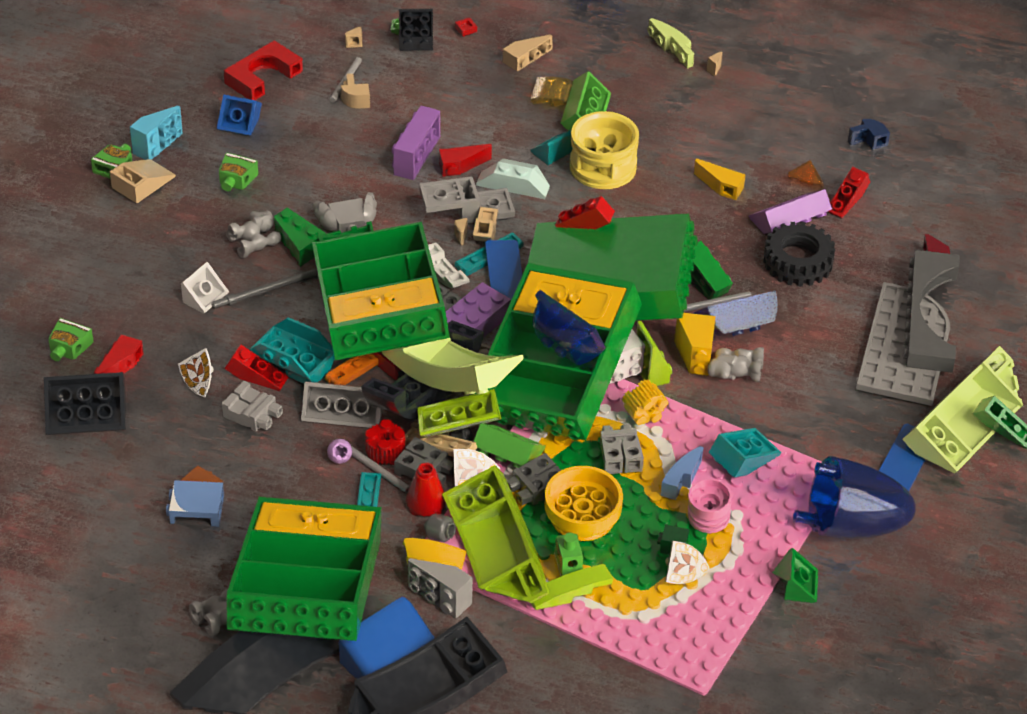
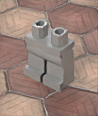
[222,381,283,432]
[600,424,644,474]

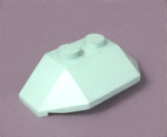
[476,159,550,199]

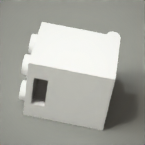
[609,330,645,384]

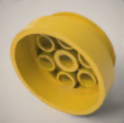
[545,466,623,541]

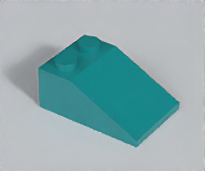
[708,428,782,478]

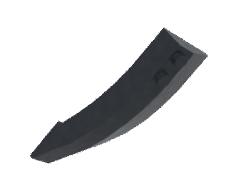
[348,616,507,714]
[170,631,340,714]

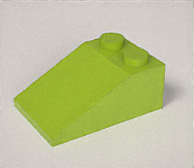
[636,321,672,386]

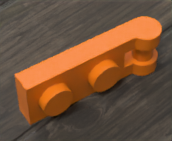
[325,354,378,385]

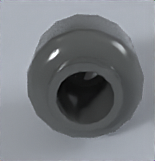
[424,514,456,542]

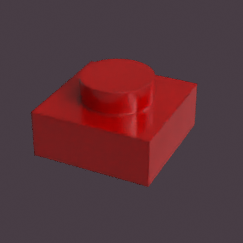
[455,17,477,36]

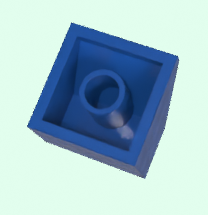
[217,95,262,135]

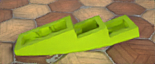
[531,564,614,610]

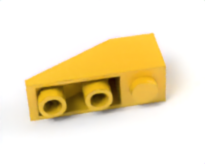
[694,158,745,200]

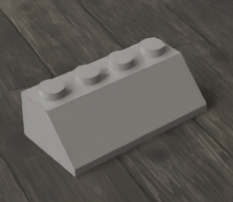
[301,382,383,428]

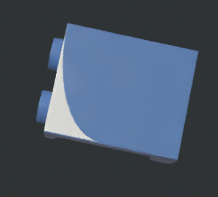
[166,480,224,527]

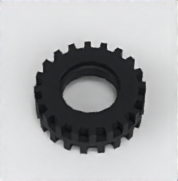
[763,222,835,287]

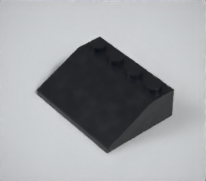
[44,372,126,435]

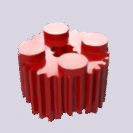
[365,419,405,465]

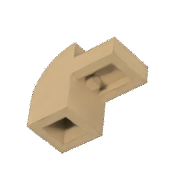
[341,74,370,109]
[473,207,498,242]

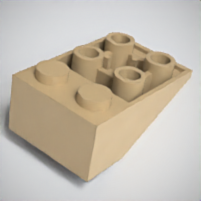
[110,159,176,203]

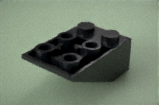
[399,8,433,51]

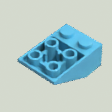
[130,106,183,160]

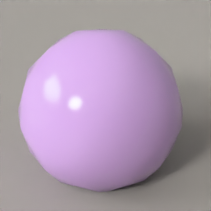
[327,439,352,464]

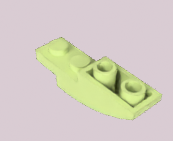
[647,18,694,68]

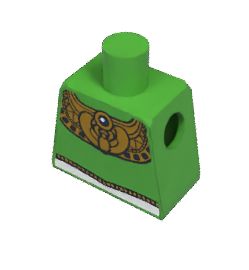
[91,144,132,179]
[219,152,258,191]
[49,318,94,361]
[554,533,583,577]

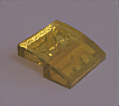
[531,77,573,107]

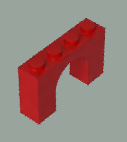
[224,40,303,100]

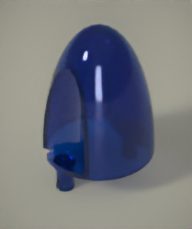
[793,456,916,538]

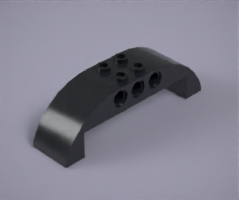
[361,320,484,419]

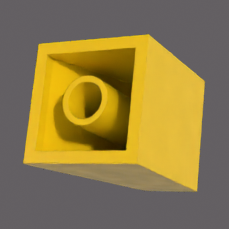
[674,313,715,375]

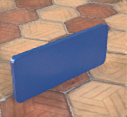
[485,240,522,300]
[875,424,926,493]

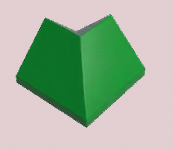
[772,548,818,603]

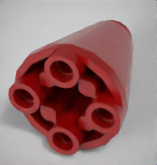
[406,463,446,516]

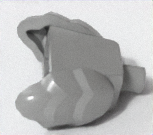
[312,192,377,233]

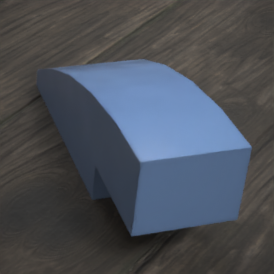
[661,446,704,500]

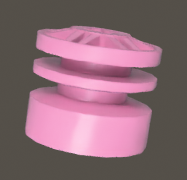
[688,478,732,533]

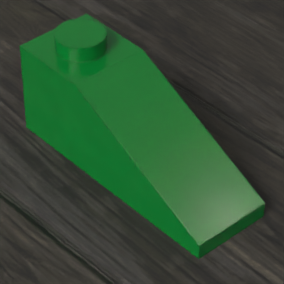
[972,396,1027,449]

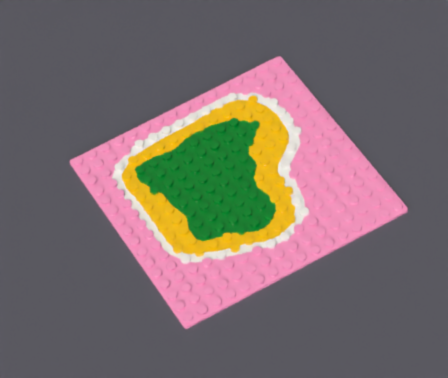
[425,379,846,695]

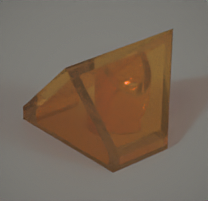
[787,160,824,188]

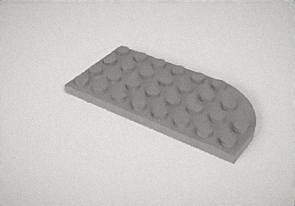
[856,282,950,406]

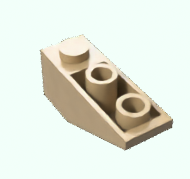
[503,35,553,71]

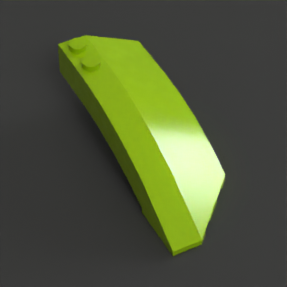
[442,465,549,603]

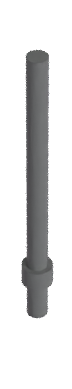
[212,268,318,308]

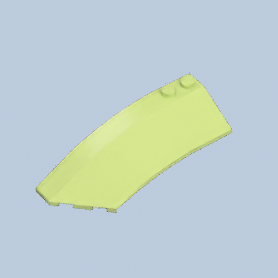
[382,338,524,395]
[902,346,1023,473]

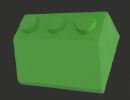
[474,423,546,468]

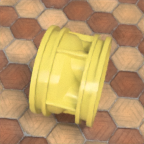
[570,111,639,189]

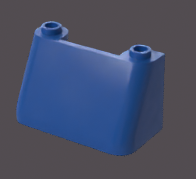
[339,597,435,679]

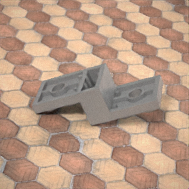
[419,176,515,223]

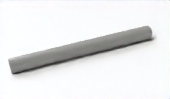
[329,57,362,103]
[684,291,752,312]
[351,446,410,493]

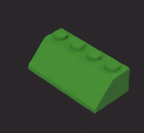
[561,71,611,131]

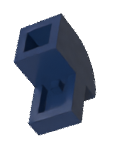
[848,119,890,150]

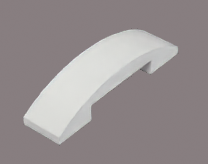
[428,242,470,288]

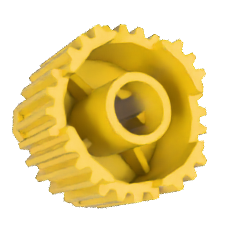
[622,379,669,425]

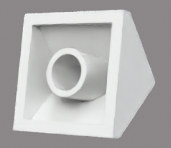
[181,262,229,313]

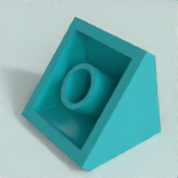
[530,129,573,165]

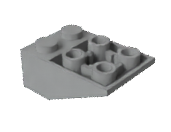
[408,558,473,618]

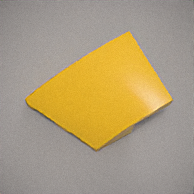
[403,538,467,570]

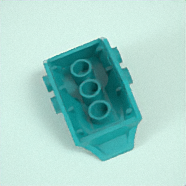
[249,317,335,384]

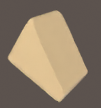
[345,27,362,48]
[707,51,723,76]
[454,218,468,245]

